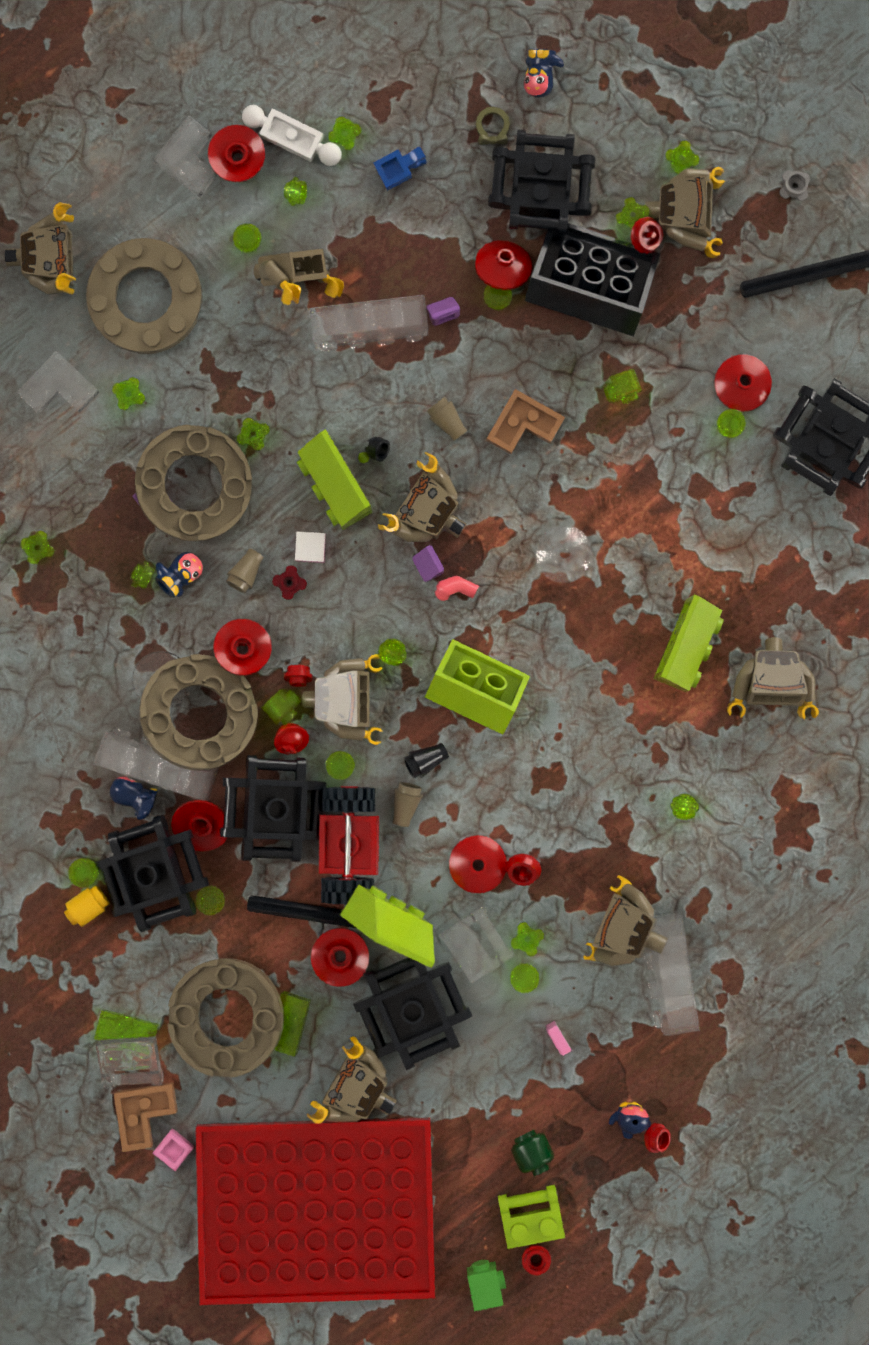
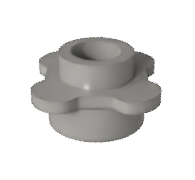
[779,170,810,201]

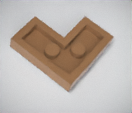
[486,389,565,454]
[114,1082,178,1152]

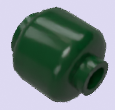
[511,1129,554,1177]

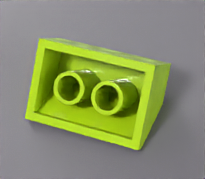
[296,429,372,530]
[653,594,724,692]
[425,639,530,735]
[341,885,435,968]

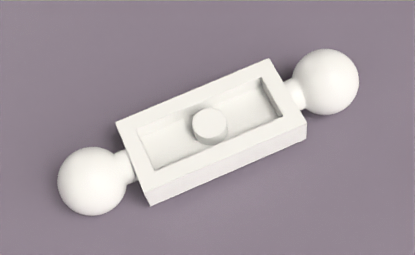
[242,105,342,166]

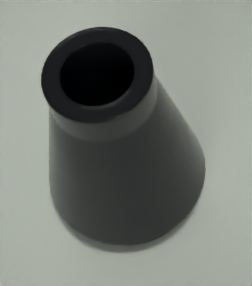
[404,743,449,778]

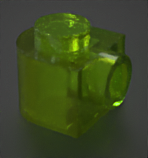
[604,369,642,405]
[261,688,302,725]

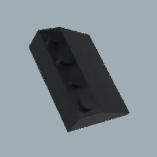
[524,223,661,337]

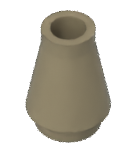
[427,397,467,441]
[226,548,264,593]
[392,782,423,827]

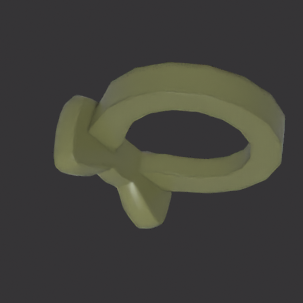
[476,107,510,145]

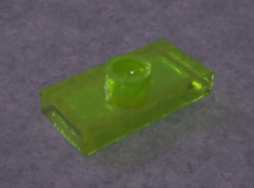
[275,991,311,1057]
[94,1009,159,1054]

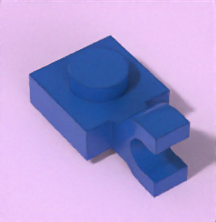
[373,146,427,191]

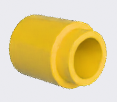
[64,885,110,927]

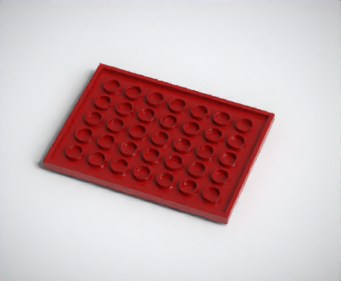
[196,1118,435,1305]

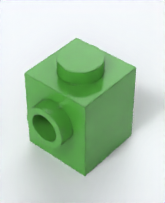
[467,1260,506,1311]

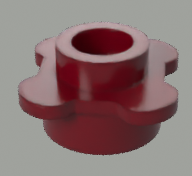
[272,565,307,600]

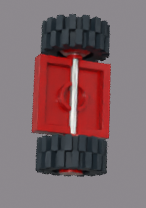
[319,786,379,905]

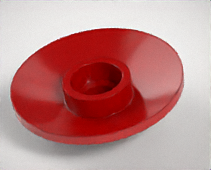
[208,125,265,182]
[475,240,532,290]
[714,354,772,412]
[213,619,272,676]
[171,800,227,851]
[449,835,507,893]
[311,928,369,987]

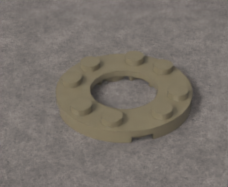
[86,238,203,354]
[135,425,252,542]
[139,654,258,771]
[167,958,284,1078]

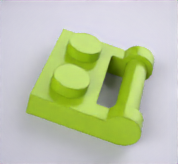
[498,1185,565,1249]

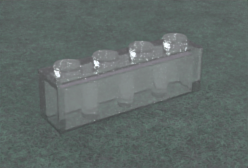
[309,295,429,352]
[93,727,219,801]
[644,911,700,1036]

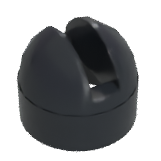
[365,437,390,462]

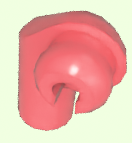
[435,576,479,601]

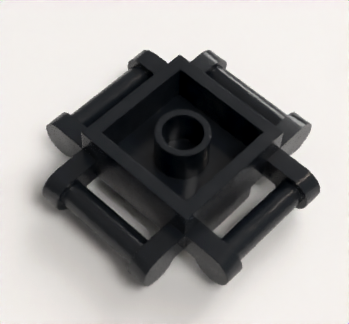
[488,129,596,234]
[773,378,869,496]
[220,755,326,862]
[95,815,209,932]
[353,957,473,1070]

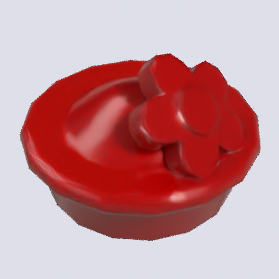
[630,217,663,254]
[274,723,309,755]
[506,854,542,886]

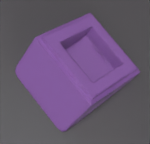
[427,297,460,326]
[413,545,444,582]

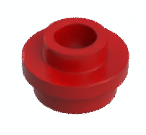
[284,665,313,687]
[644,1123,671,1153]
[522,1245,551,1275]

